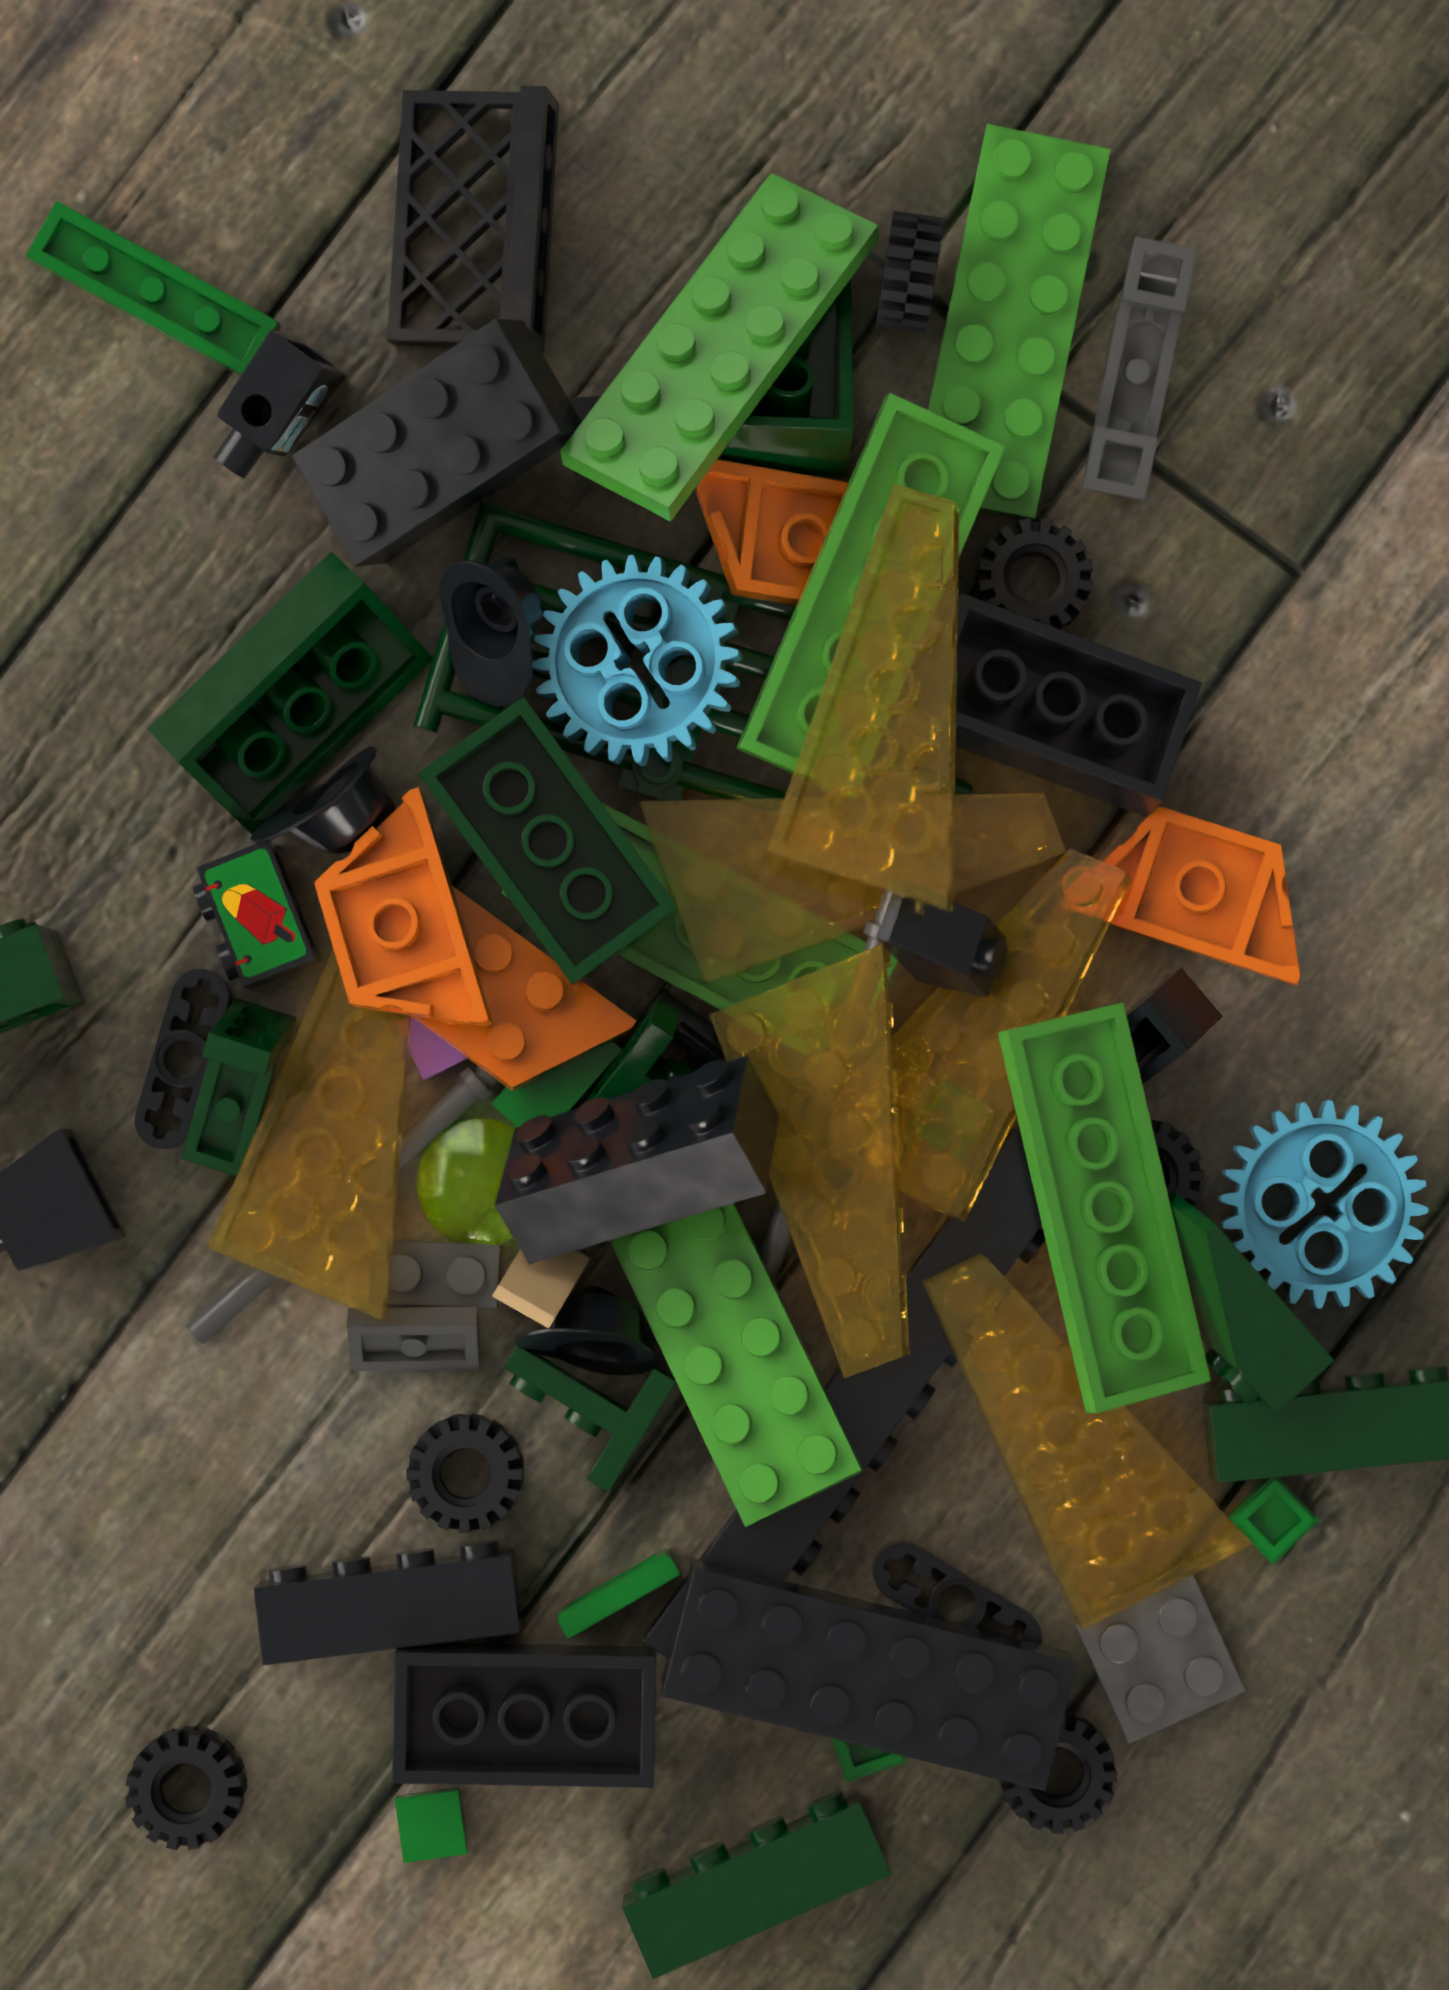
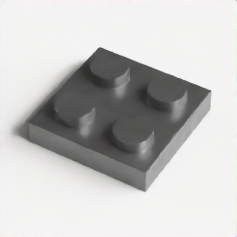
[1074,1571,1245,1744]

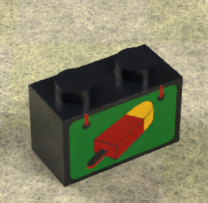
[193,840,321,989]

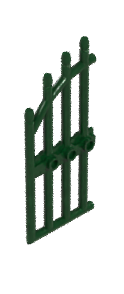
[413,501,973,874]

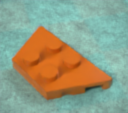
[695,459,849,606]
[314,787,493,1027]
[1062,806,1301,987]
[411,886,637,1091]

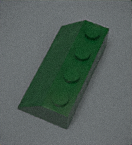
[148,551,433,834]

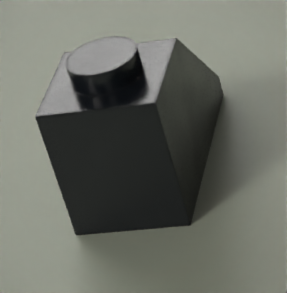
[877,879,1008,997]
[1126,967,1223,1085]

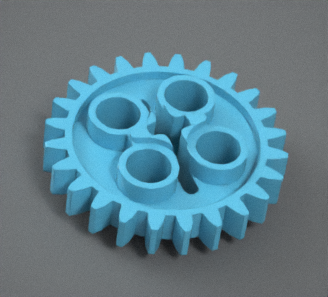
[532,555,743,767]
[1217,1100,1429,1309]

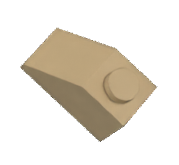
[492,1249,592,1329]

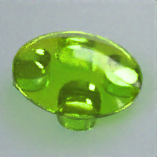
[417,1119,515,1245]

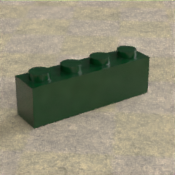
[1202,1366,1449,1483]
[622,1790,891,1979]

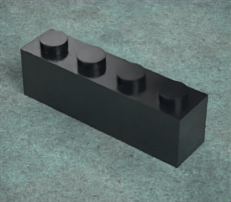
[253,1540,523,1665]

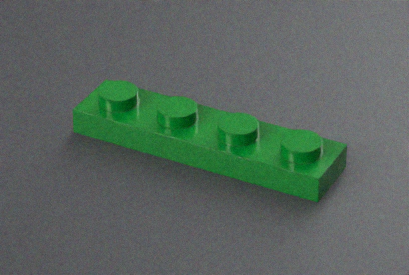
[25,201,281,376]

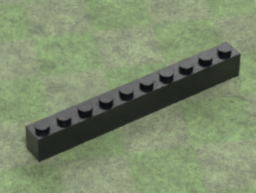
[643,1121,1045,1658]

